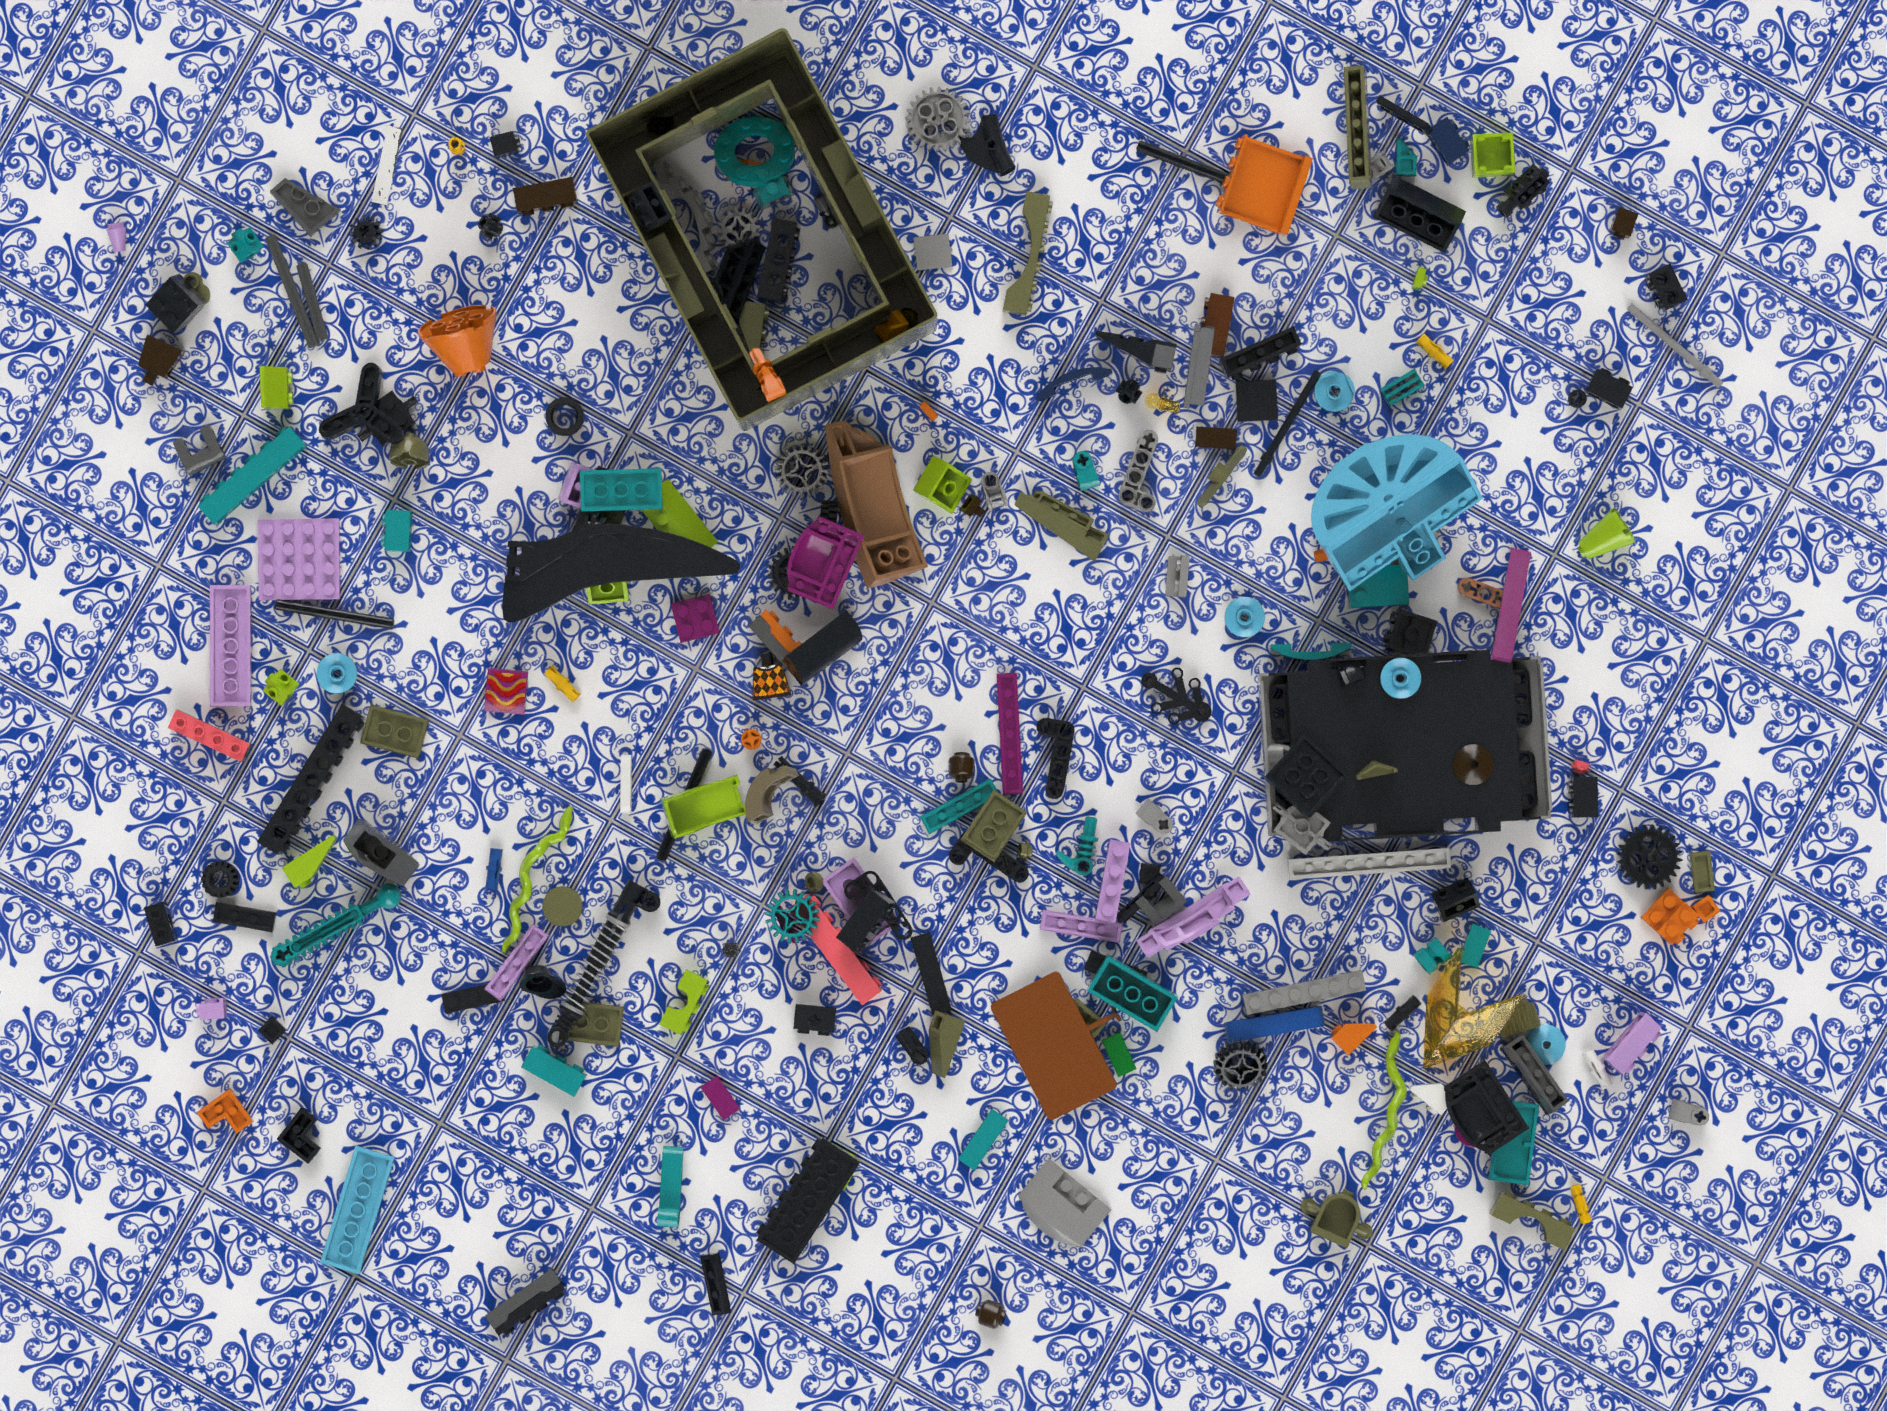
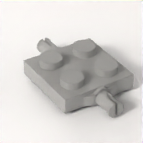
[1272,802,1332,855]

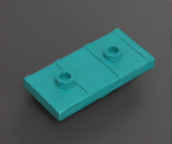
[1488,1101,1539,1185]

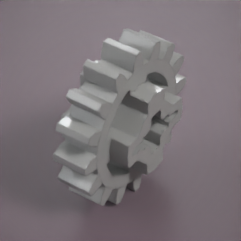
[717,207,761,248]

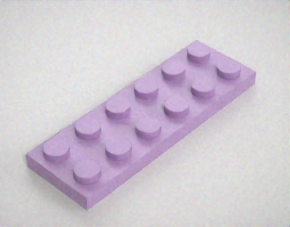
[210,585,251,707]

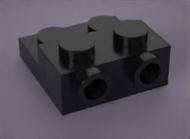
[1383,609,1437,654]

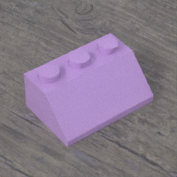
[1602,1012,1661,1074]

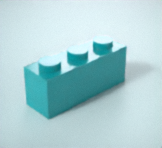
[521,1044,587,1097]

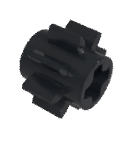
[478,213,503,240]
[1116,379,1142,404]

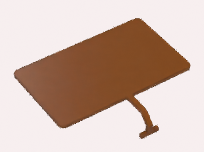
[991,971,1122,1120]

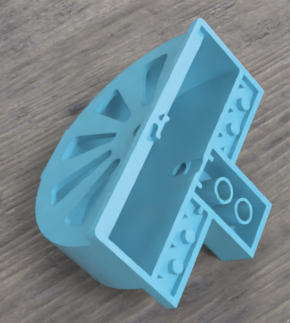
[1311,434,1483,591]

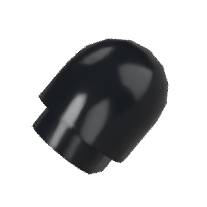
[1337,664,1367,688]

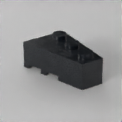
[836,888,895,952]

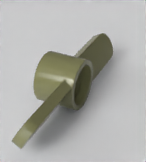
[1197,445,1247,508]

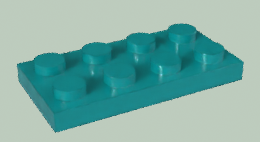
[580,468,663,512]

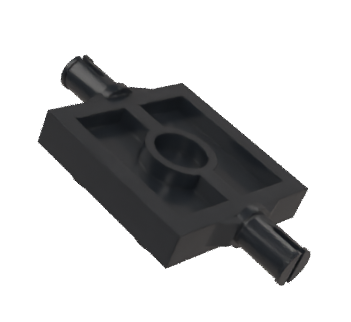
[357,391,418,447]

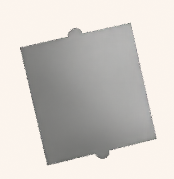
[913,233,952,271]

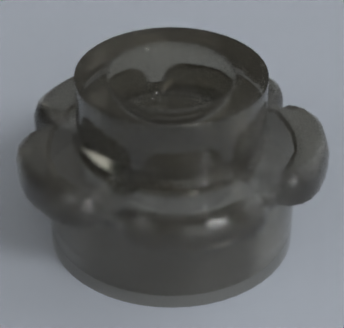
[721,942,741,958]

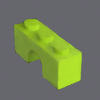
[659,969,710,1035]

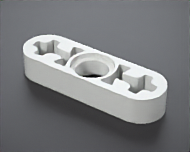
[620,755,632,813]

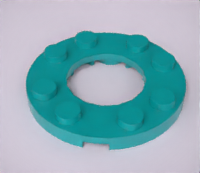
[714,116,795,187]

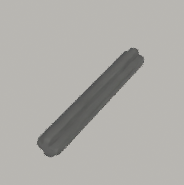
[296,263,328,341]

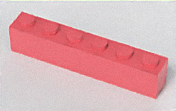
[789,894,882,1005]

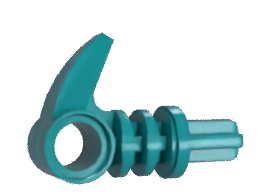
[1056,816,1098,876]

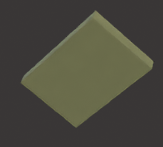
[360,704,430,759]
[960,790,1027,862]
[559,999,624,1047]

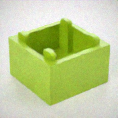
[1470,132,1515,178]

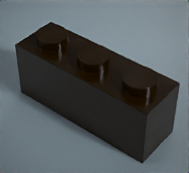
[513,177,578,217]

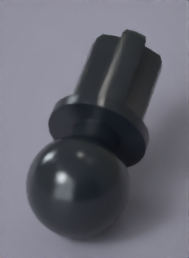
[814,194,838,229]

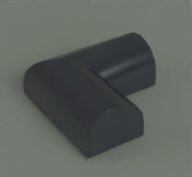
[277,1107,321,1164]

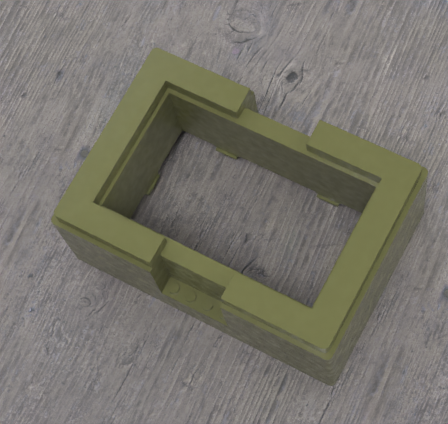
[586,28,937,431]

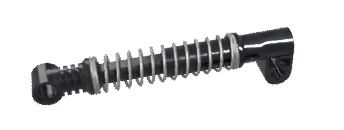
[547,879,661,1048]

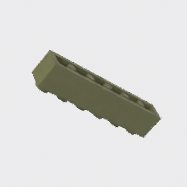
[1344,65,1372,189]

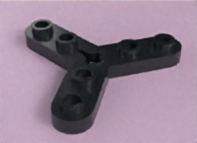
[319,363,404,444]

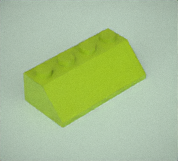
[642,479,718,548]

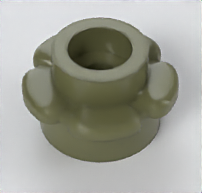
[1017,841,1033,861]

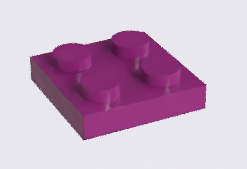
[671,594,720,643]

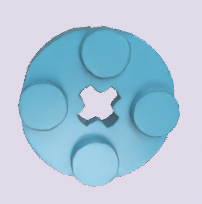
[1314,371,1355,412]

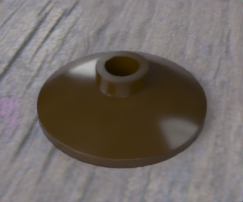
[1453,744,1494,785]

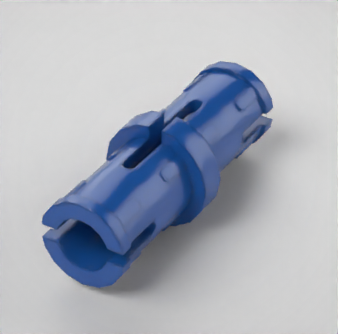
[485,848,503,890]

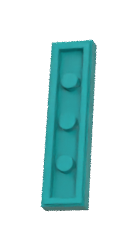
[920,778,998,834]

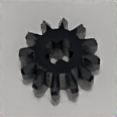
[349,215,384,250]

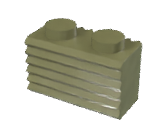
[1493,1000,1541,1038]

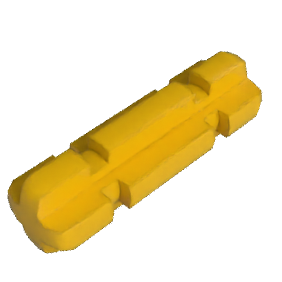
[1570,1184,1592,1224]

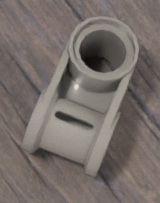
[1371,150,1395,182]
[981,472,1009,512]
[1135,798,1173,834]
[1668,1099,1709,1126]

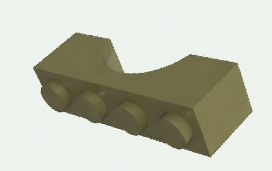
[1489,1191,1575,1250]

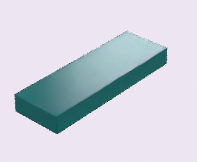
[958,1109,1009,1171]

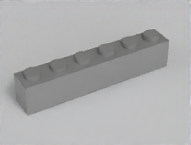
[1242,970,1366,1015]

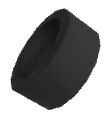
[546,397,584,436]

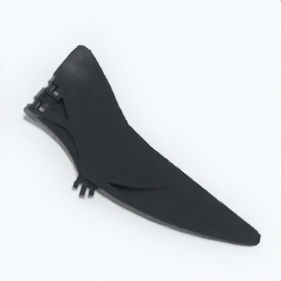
[502,511,740,623]

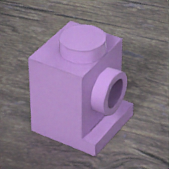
[196,998,227,1020]

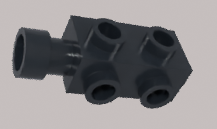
[1496,164,1550,218]

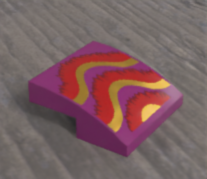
[484,668,528,715]

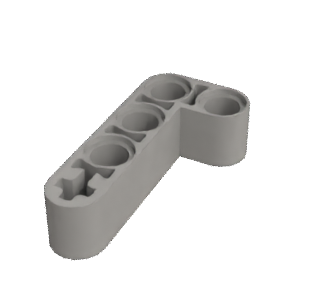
[1118,430,1158,513]

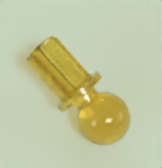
[1145,393,1181,414]

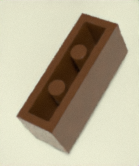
[1200,293,1235,358]

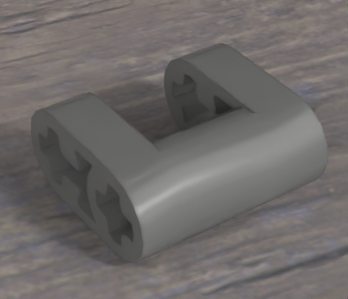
[173,424,226,476]
[1135,876,1187,927]

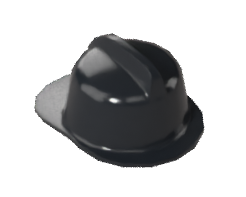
[519,965,566,999]

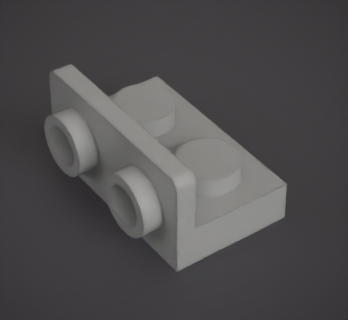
[1165,556,1190,598]

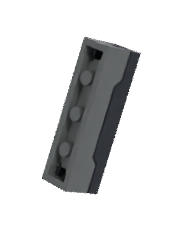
[1500,1034,1569,1115]
[485,1268,567,1336]

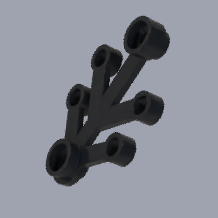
[1141,667,1212,725]

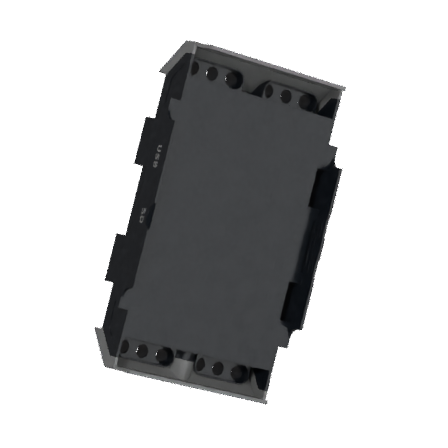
[1258,650,1552,842]

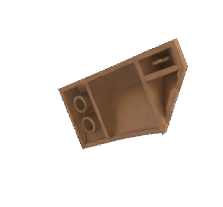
[825,420,928,589]

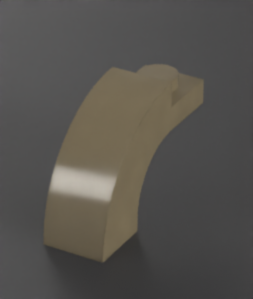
[745,765,799,824]

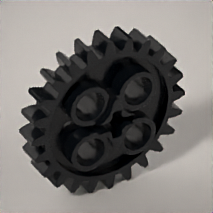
[1616,824,1683,890]

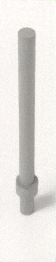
[1627,303,1724,388]

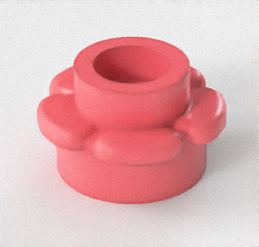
[1571,759,1590,775]

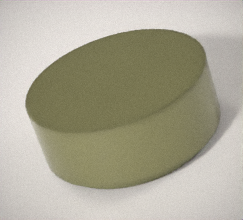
[805,872,823,893]

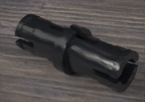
[1383,995,1421,1031]

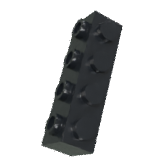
[1219,326,1302,380]

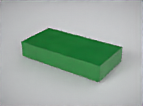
[1102,1032,1137,1077]

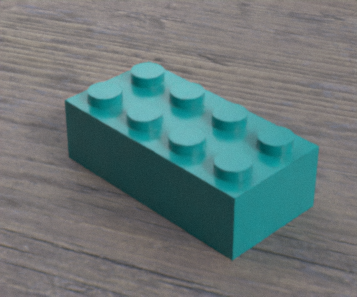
[1087,954,1178,1032]

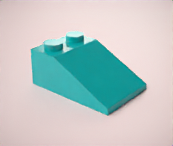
[1347,565,1409,609]

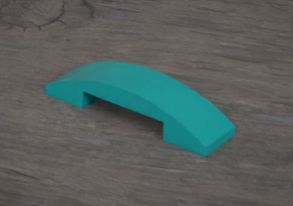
[1270,643,1352,660]

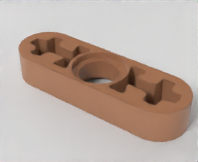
[1457,578,1503,609]

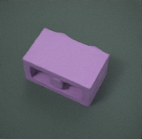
[558,461,593,508]

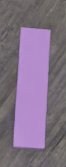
[1040,910,1123,943]
[485,924,549,1001]

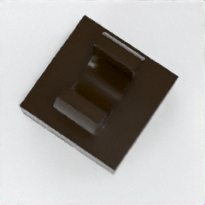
[959,493,985,517]

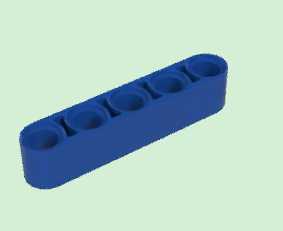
[1224,1006,1325,1043]

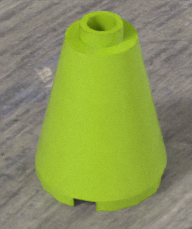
[1577,508,1636,559]

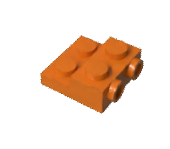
[1640,888,1700,945]

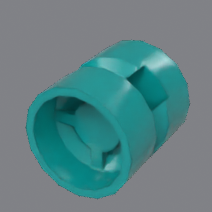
[1413,937,1452,975]

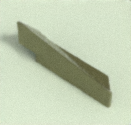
[1015,491,1109,561]

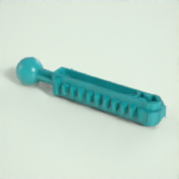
[270,883,402,968]

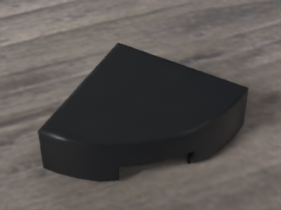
[1139,863,1161,883]

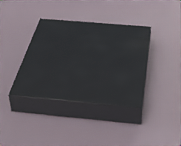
[1235,379,1278,422]

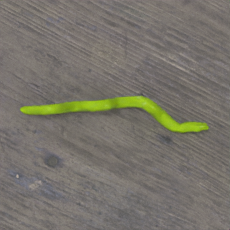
[502,806,573,953]
[1361,1031,1407,1190]

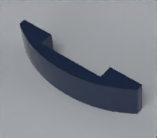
[1035,367,1113,403]

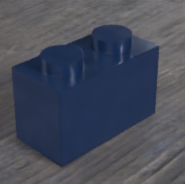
[1427,117,1470,166]

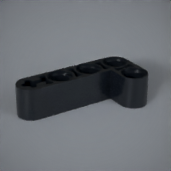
[1036,718,1075,799]
[949,831,1029,882]
[844,871,912,940]

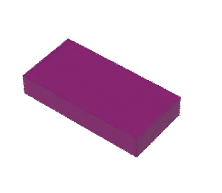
[700,1076,740,1120]

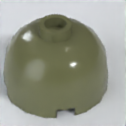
[389,433,429,469]

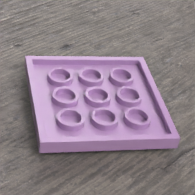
[258,518,341,601]

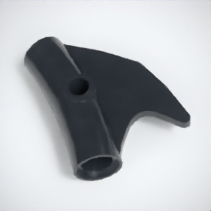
[959,114,1016,176]

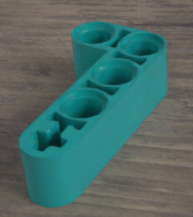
[657,1146,684,1228]

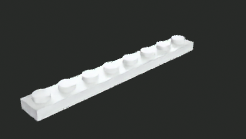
[1288,848,1451,880]

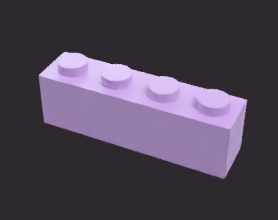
[1094,839,1130,924]

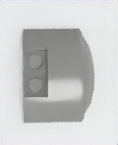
[1018,1158,1111,1247]

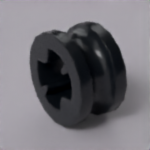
[1568,389,1587,408]

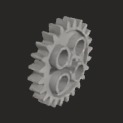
[905,86,971,153]

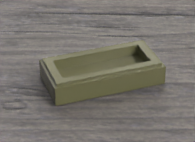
[1689,850,1715,893]

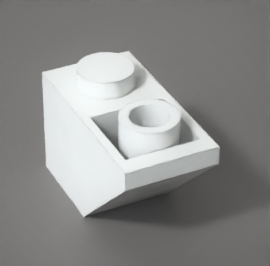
[1408,1083,1447,1115]

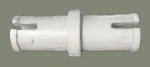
[1582,1049,1614,1090]

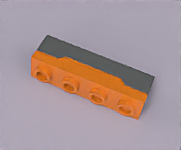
[748,610,806,686]

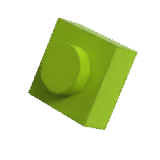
[1411,267,1428,291]

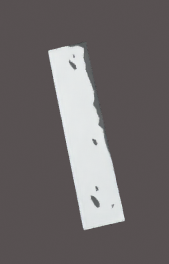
[371,126,403,205]

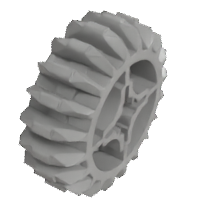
[775,444,829,499]

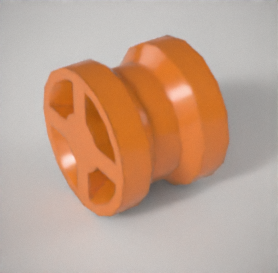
[741,729,762,750]

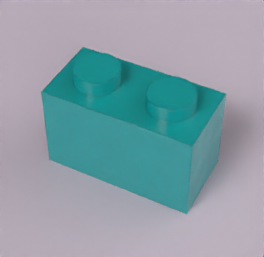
[381,510,413,552]

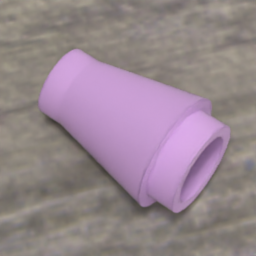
[106,222,126,252]

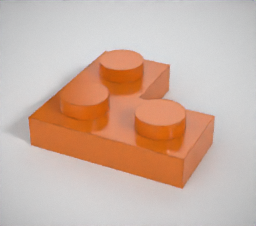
[197,1088,254,1134]

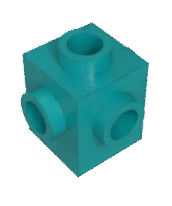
[227,227,264,263]

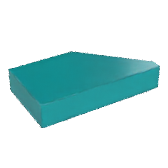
[1395,138,1417,177]

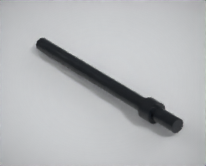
[1253,370,1321,478]

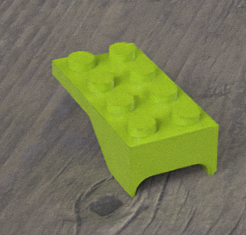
[660,774,746,839]

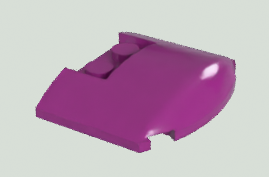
[787,516,865,609]

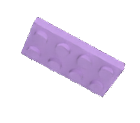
[823,858,900,945]

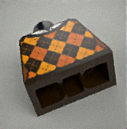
[752,653,791,701]

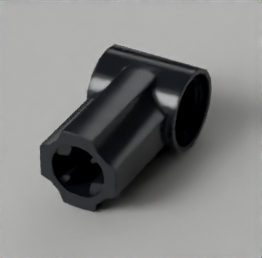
[895,1026,930,1065]

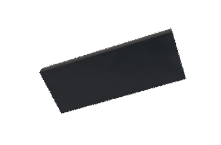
[782,610,863,686]

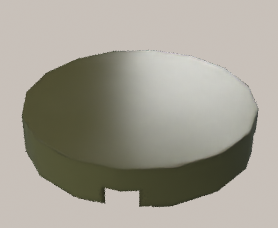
[542,886,583,927]

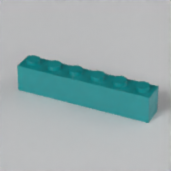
[198,427,307,526]

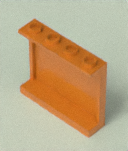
[1215,134,1313,236]

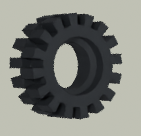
[820,500,838,523]
[201,861,239,898]

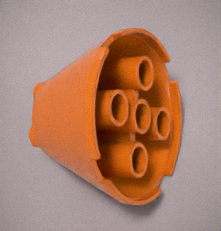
[418,305,497,377]

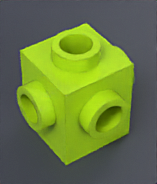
[263,669,299,706]

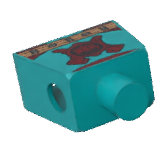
[752,175,795,211]

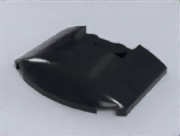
[1444,1060,1529,1155]

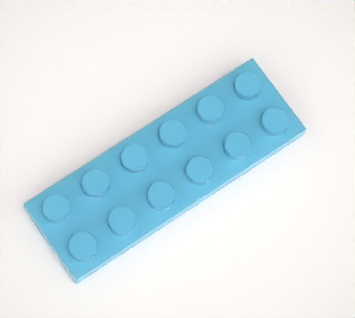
[320,1145,395,1274]

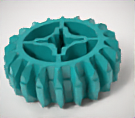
[765,889,820,944]

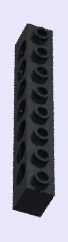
[257,704,365,855]

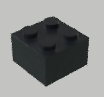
[145,273,207,334]

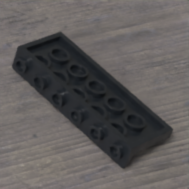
[756,1136,860,1264]

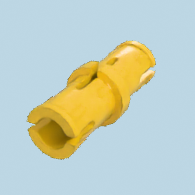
[448,137,465,155]
[1415,333,1454,369]
[544,665,581,703]

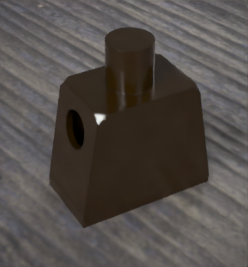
[138,334,185,386]

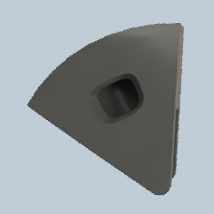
[343,819,420,886]

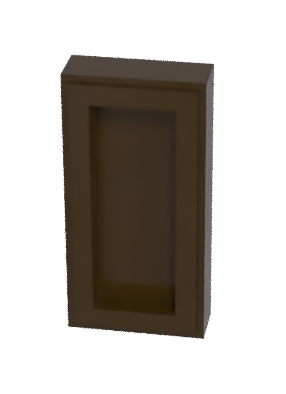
[1195,426,1237,450]

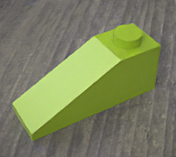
[282,835,338,889]

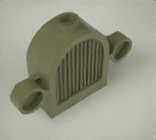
[1300,1189,1373,1248]

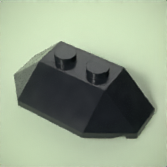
[713,238,766,319]

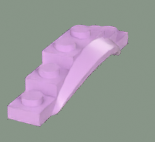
[1136,877,1251,959]

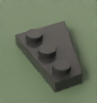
[270,178,341,237]

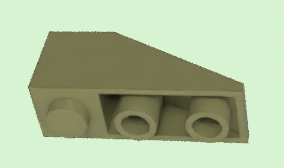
[739,302,769,355]
[929,1010,965,1078]

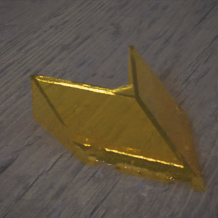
[1423,948,1528,1069]

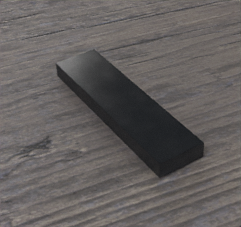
[910,932,952,1016]

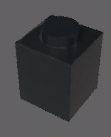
[489,131,522,159]

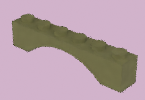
[1002,191,1053,316]

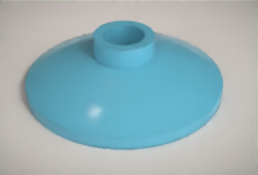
[1225,597,1265,637]
[317,653,357,694]
[1380,658,1421,699]
[1526,1024,1566,1065]

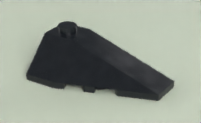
[1095,331,1177,374]

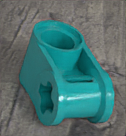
[1072,451,1100,491]

